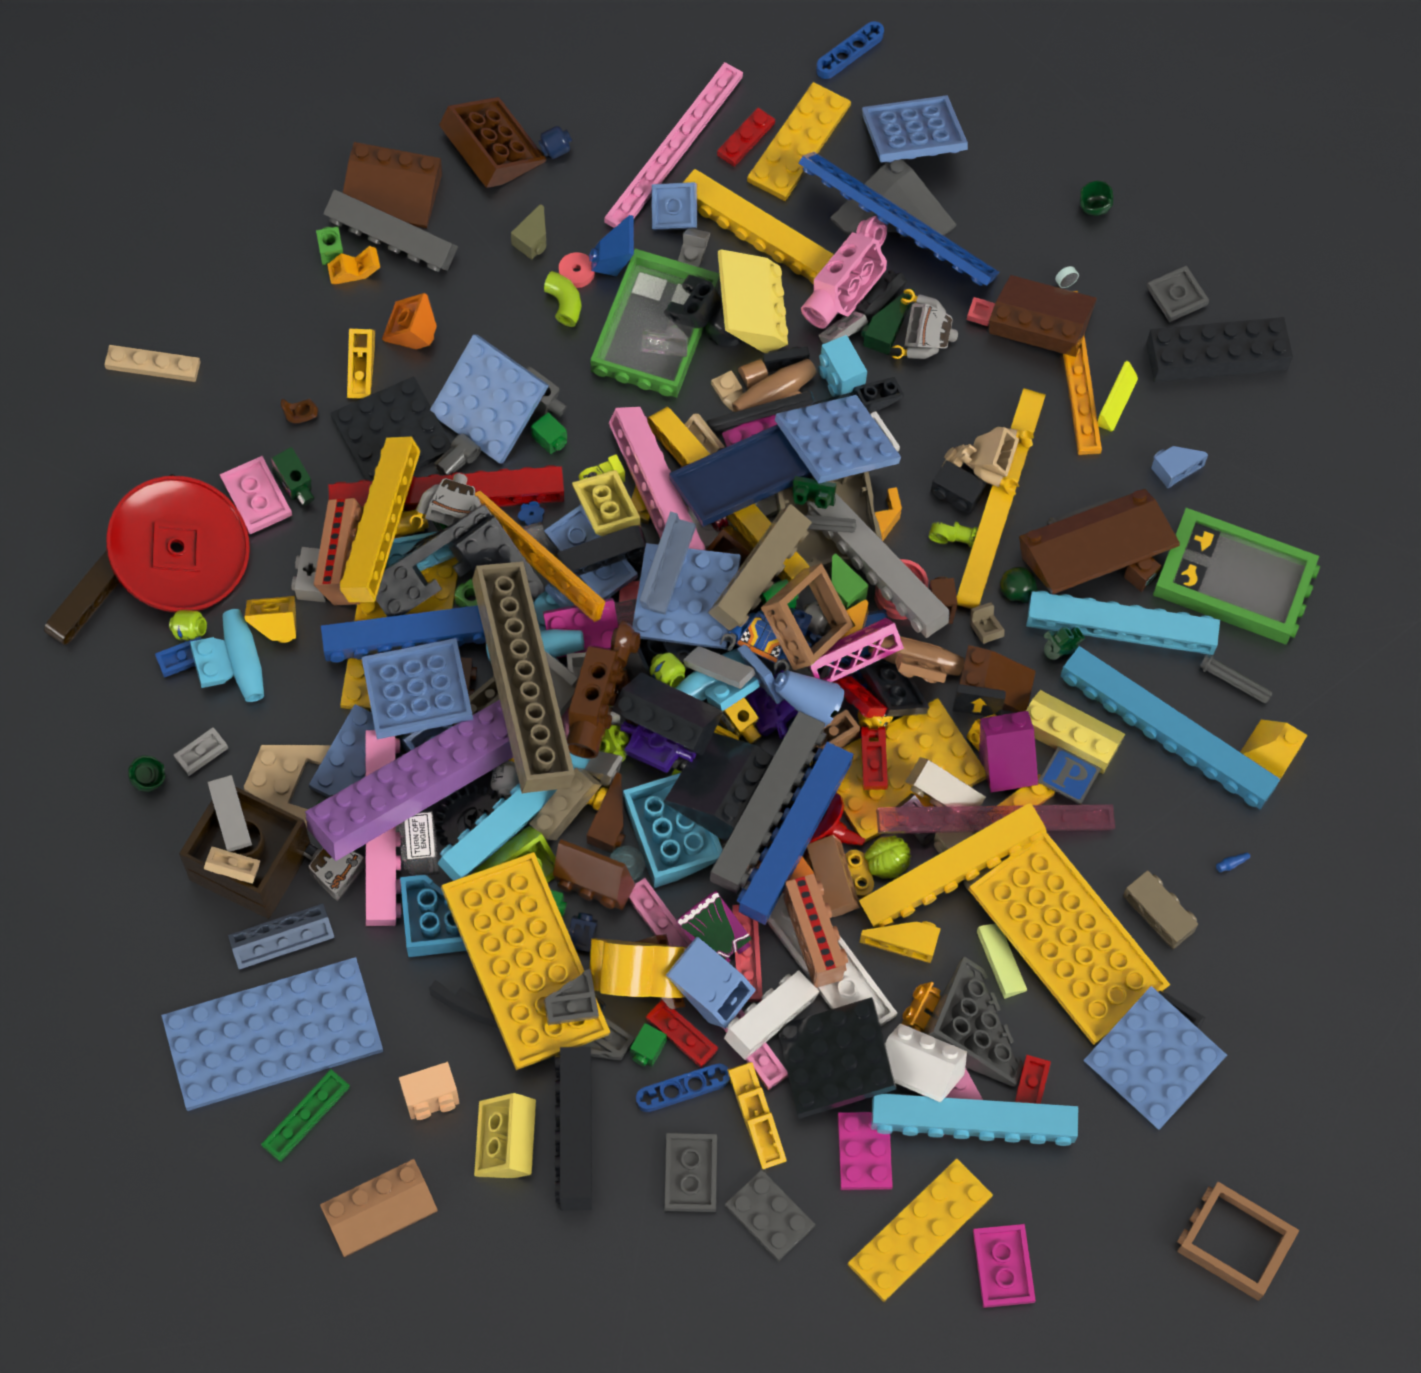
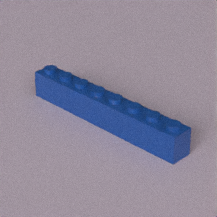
[321,605,486,662]
[737,742,854,925]

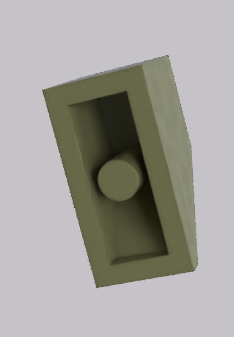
[511,204,547,260]

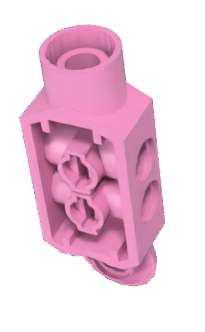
[801,215,887,328]

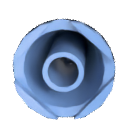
[774,670,844,727]

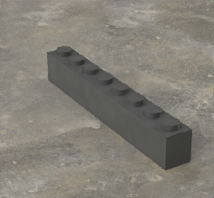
[710,711,827,894]

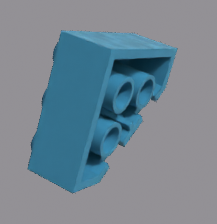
[400,875,467,957]

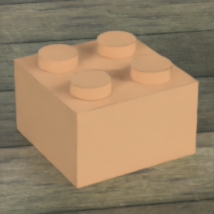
[399,1062,460,1120]

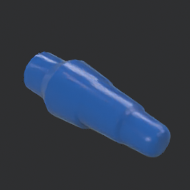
[1216,852,1250,872]

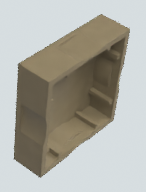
[774,471,882,571]

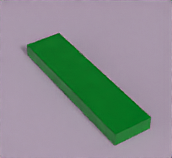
[261,1069,350,1162]

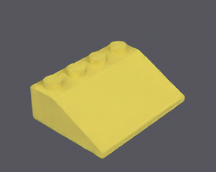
[718,249,788,353]

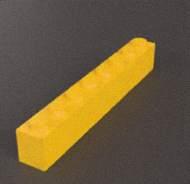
[683,169,834,285]
[340,437,420,602]
[859,802,1047,928]

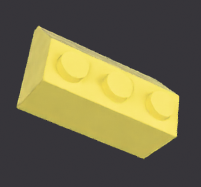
[572,470,641,536]
[474,1093,536,1178]

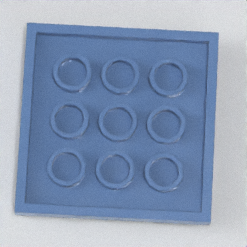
[862,95,968,162]
[430,335,549,463]
[775,395,901,484]
[632,543,741,649]
[361,638,473,739]
[1084,986,1228,1130]

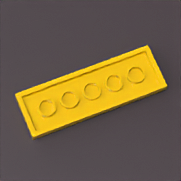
[747,82,851,201]
[848,1159,993,1302]

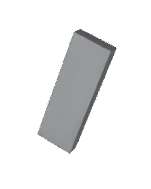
[683,646,755,689]
[207,775,252,852]

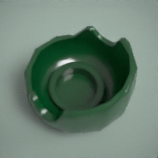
[1080,180,1114,216]
[1000,567,1037,603]
[128,755,166,792]

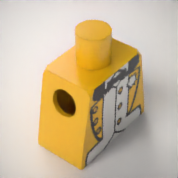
[719,698,762,744]

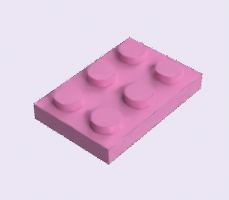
[220,456,292,534]

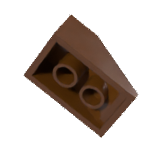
[959,645,1036,713]

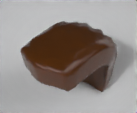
[281,399,318,423]

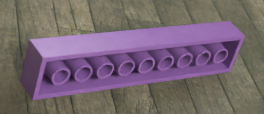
[305,700,513,861]

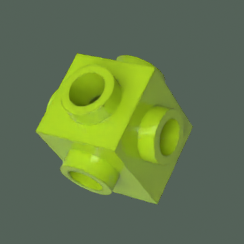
[599,725,629,762]

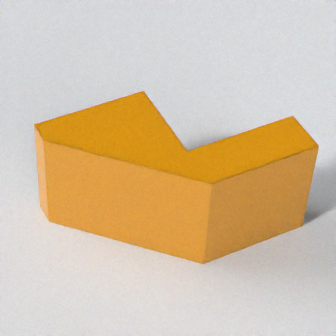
[327,246,380,284]
[874,487,902,541]
[840,599,868,639]

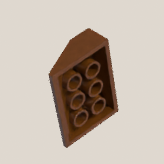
[439,97,546,188]
[343,142,442,228]
[989,275,1097,357]

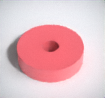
[559,252,595,288]

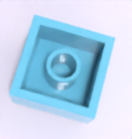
[818,335,867,397]

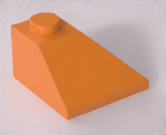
[382,293,437,350]

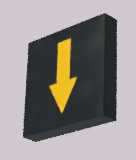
[952,684,1006,716]

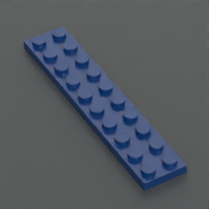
[798,151,999,286]

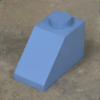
[1151,446,1208,488]

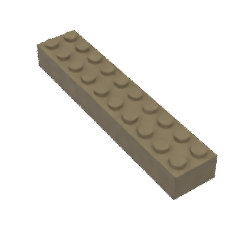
[472,561,575,794]

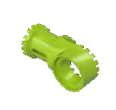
[928,521,978,547]

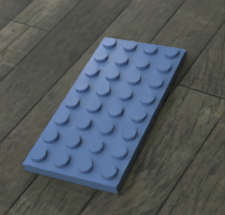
[161,957,384,1111]

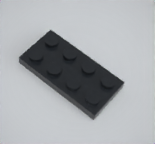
[455,514,545,600]

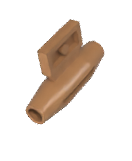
[732,359,817,412]
[868,635,964,683]

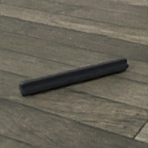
[706,391,814,433]

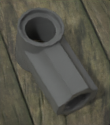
[434,433,481,476]

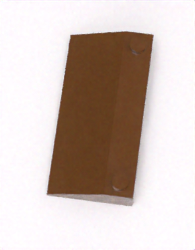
[1019,489,1180,594]

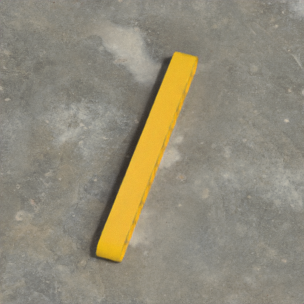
[957,388,1046,609]
[647,407,810,582]

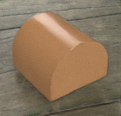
[738,359,768,389]

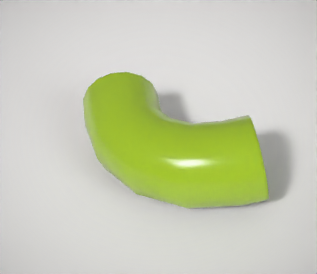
[544,271,582,327]

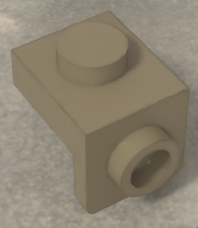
[970,602,1005,644]

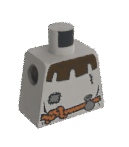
[303,843,366,901]

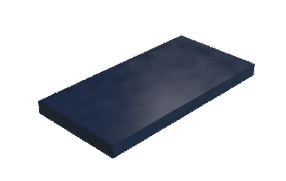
[669,424,813,527]

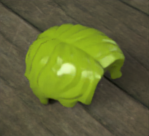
[864,836,912,879]

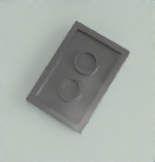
[664,1133,717,1212]
[725,1170,816,1262]

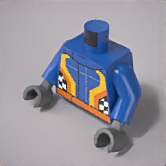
[720,610,790,674]

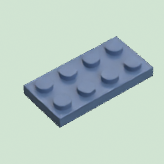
[544,505,638,600]
[309,704,375,797]

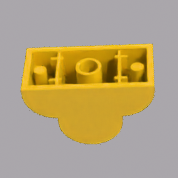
[589,938,688,998]

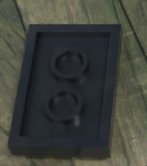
[858,658,930,717]

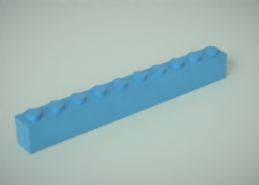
[1060,646,1280,809]

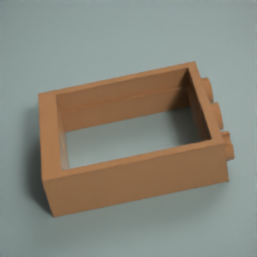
[761,563,854,670]
[1177,1182,1300,1301]

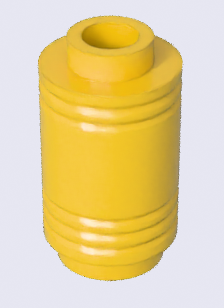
[395,509,429,537]

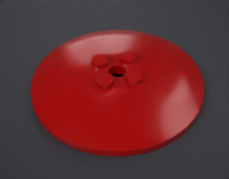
[106,476,250,613]

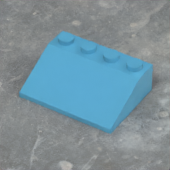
[623,773,723,888]

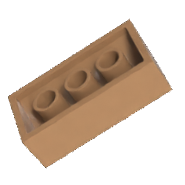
[320,1159,438,1257]

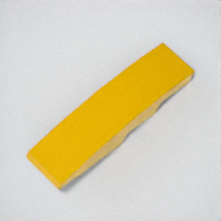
[727,1061,787,1169]

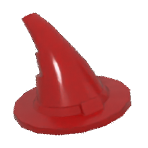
[810,792,865,845]

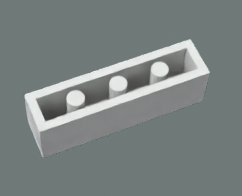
[724,970,820,1060]

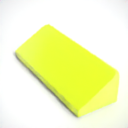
[1098,361,1138,432]

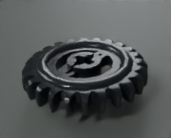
[435,785,508,847]

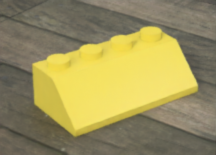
[1026,690,1125,774]

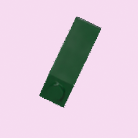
[861,288,914,355]

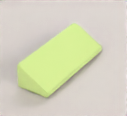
[977,924,1027,999]

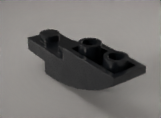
[812,377,904,414]

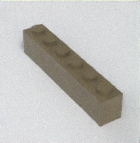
[708,504,812,631]

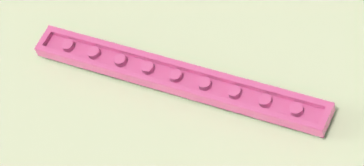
[604,62,743,228]
[628,878,788,1090]

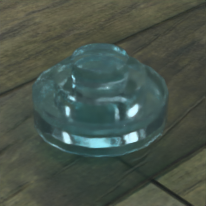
[610,846,645,881]

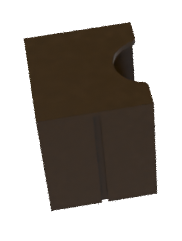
[179,786,311,919]

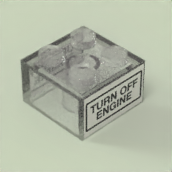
[399,811,440,876]

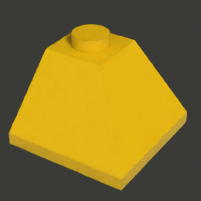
[245,596,297,643]
[1240,719,1307,779]

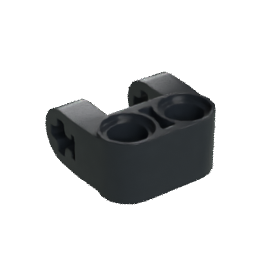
[664,275,721,329]

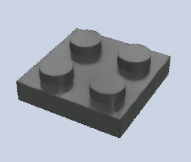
[1147,265,1209,322]

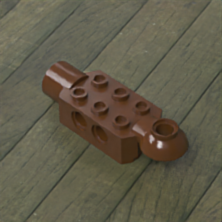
[566,620,640,759]

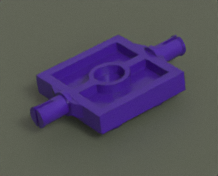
[747,670,798,740]
[620,721,696,773]

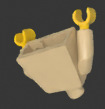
[966,427,1034,495]

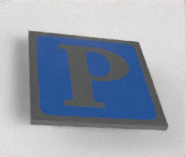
[1038,746,1101,805]

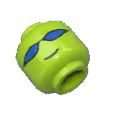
[169,610,207,641]
[649,653,685,688]

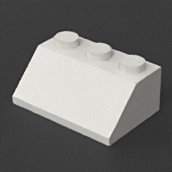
[885,1023,967,1102]

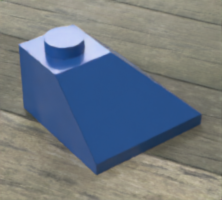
[589,215,634,277]

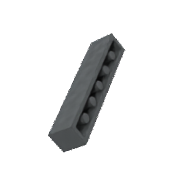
[324,189,458,272]

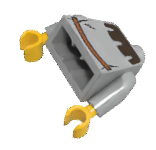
[891,289,958,359]
[409,473,481,530]

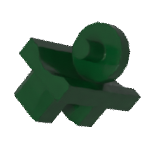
[793,476,837,509]
[1043,627,1085,659]

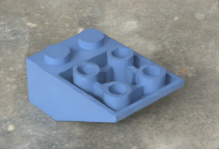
[666,937,756,1028]

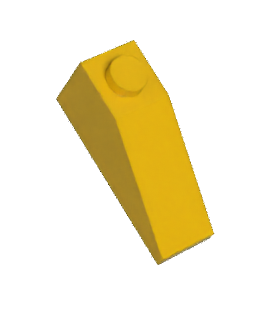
[347,329,375,398]
[859,921,941,963]

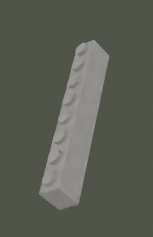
[807,493,949,638]

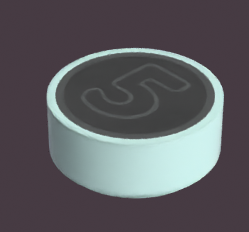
[1055,266,1079,288]

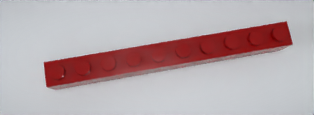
[328,465,565,512]

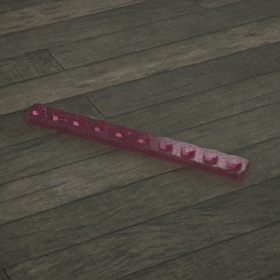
[876,804,1115,834]

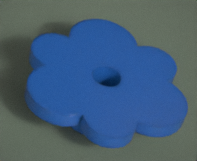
[518,501,545,526]

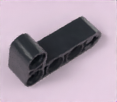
[554,525,647,576]

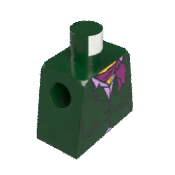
[271,447,315,506]

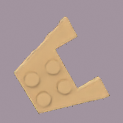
[244,745,331,828]

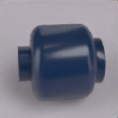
[538,126,572,159]

